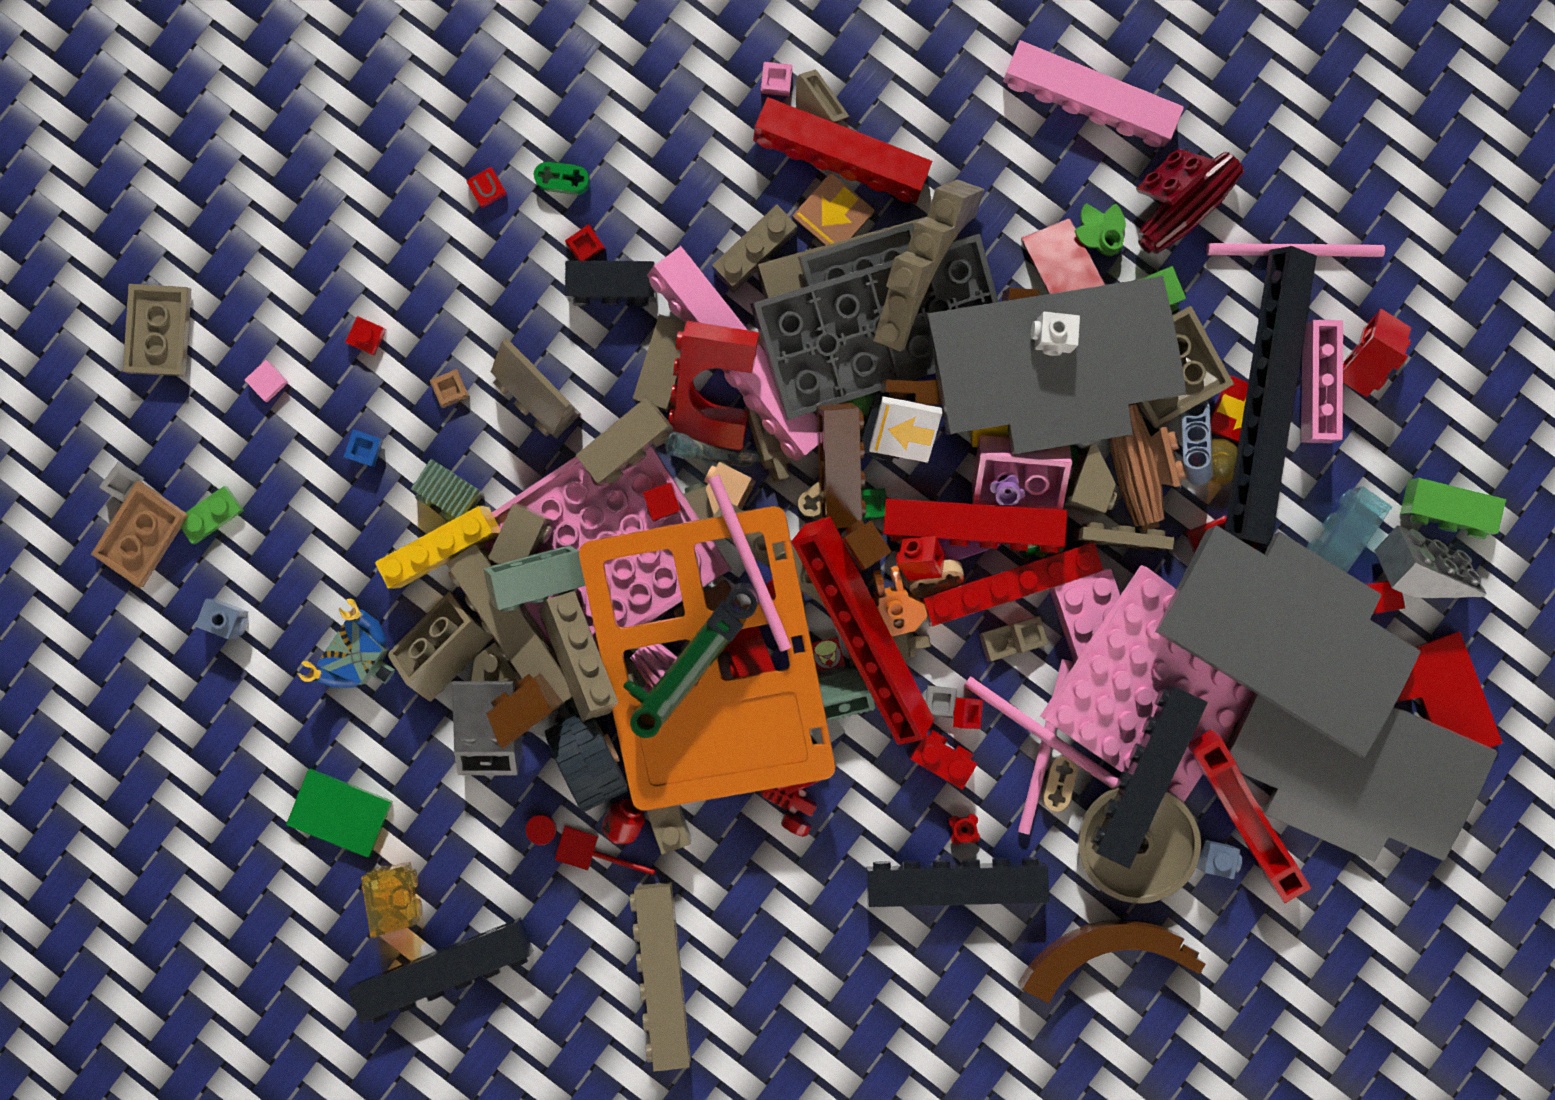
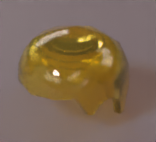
[1196,438,1238,485]

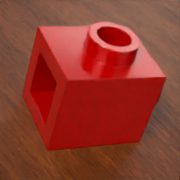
[896,536,945,581]

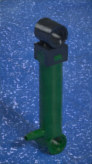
[623,583,759,738]

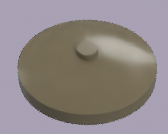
[1078,787,1201,903]

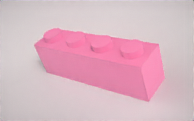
[1301,320,1343,443]

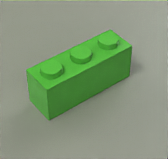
[1400,478,1506,539]

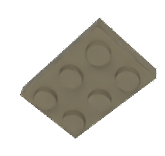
[123,284,192,376]
[1072,522,1174,552]

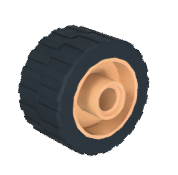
[544,714,629,812]

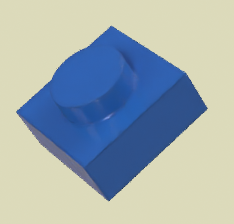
[344,429,384,467]

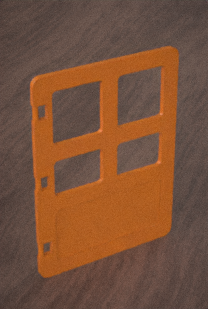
[579,506,835,811]

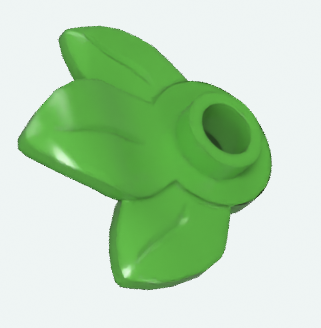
[1074,204,1126,256]

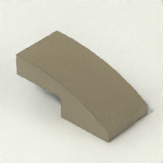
[979,616,1048,662]

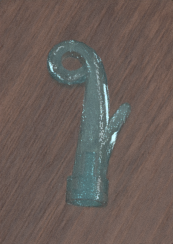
[666,432,761,467]

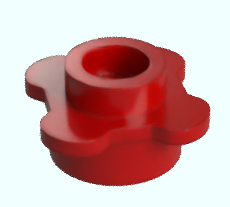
[949,814,980,845]

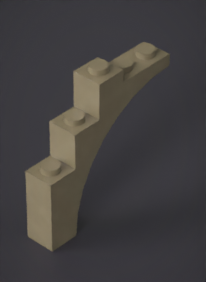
[873,179,984,351]

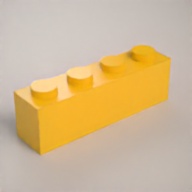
[375,506,501,589]

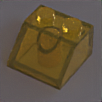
[361,862,423,938]

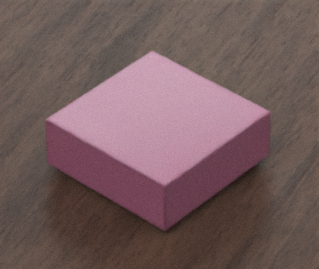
[761,62,793,97]
[245,360,289,402]

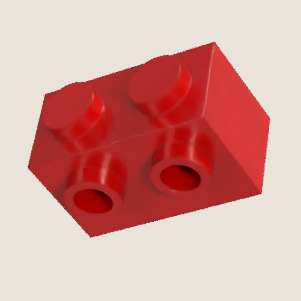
[908,730,977,790]

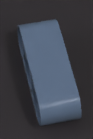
[1182,400,1213,485]

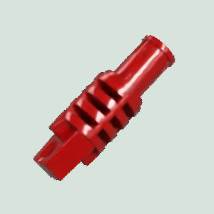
[760,788,817,816]

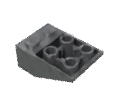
[1374,525,1487,598]
[452,681,523,775]

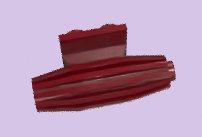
[1136,149,1244,254]

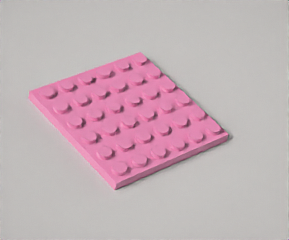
[1040,565,1253,803]

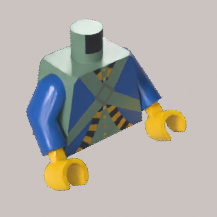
[297,598,395,688]

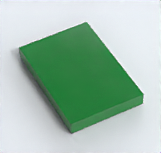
[286,769,393,858]

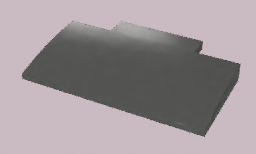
[750,222,998,420]
[926,276,1187,454]
[1155,525,1421,758]
[1226,692,1498,862]

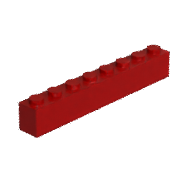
[791,517,934,745]

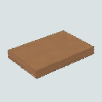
[91,481,189,588]

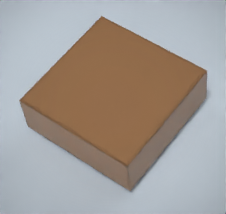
[430,369,470,408]

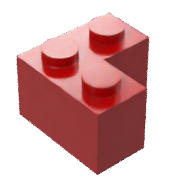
[1343,309,1411,397]

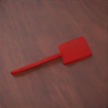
[554,825,655,875]

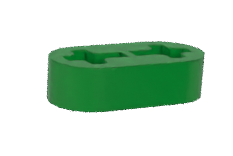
[533,162,590,195]

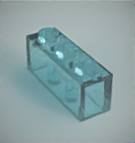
[1307,486,1392,573]

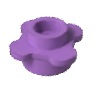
[990,475,1025,506]

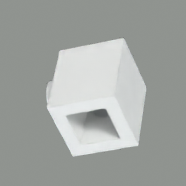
[1031,312,1080,356]

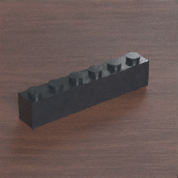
[1090,684,1208,869]
[866,857,1049,907]
[348,917,534,1024]

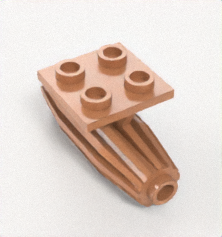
[1109,404,1186,531]

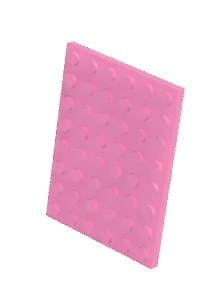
[461,446,731,654]

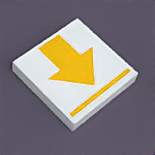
[869,397,942,463]

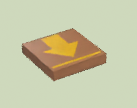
[792,173,875,246]

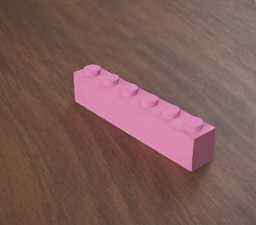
[1003,40,1184,147]

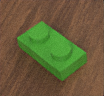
[181,486,244,544]

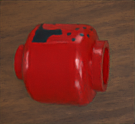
[601,799,645,844]

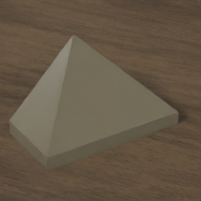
[796,69,850,123]

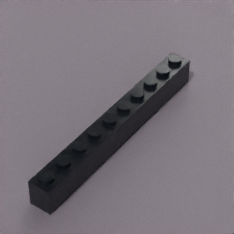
[1225,246,1317,546]

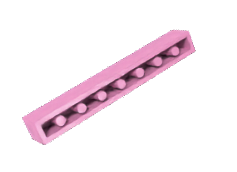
[647,246,818,462]

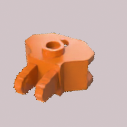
[872,566,928,637]

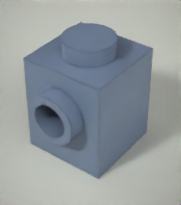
[195,599,248,639]
[1196,838,1242,879]

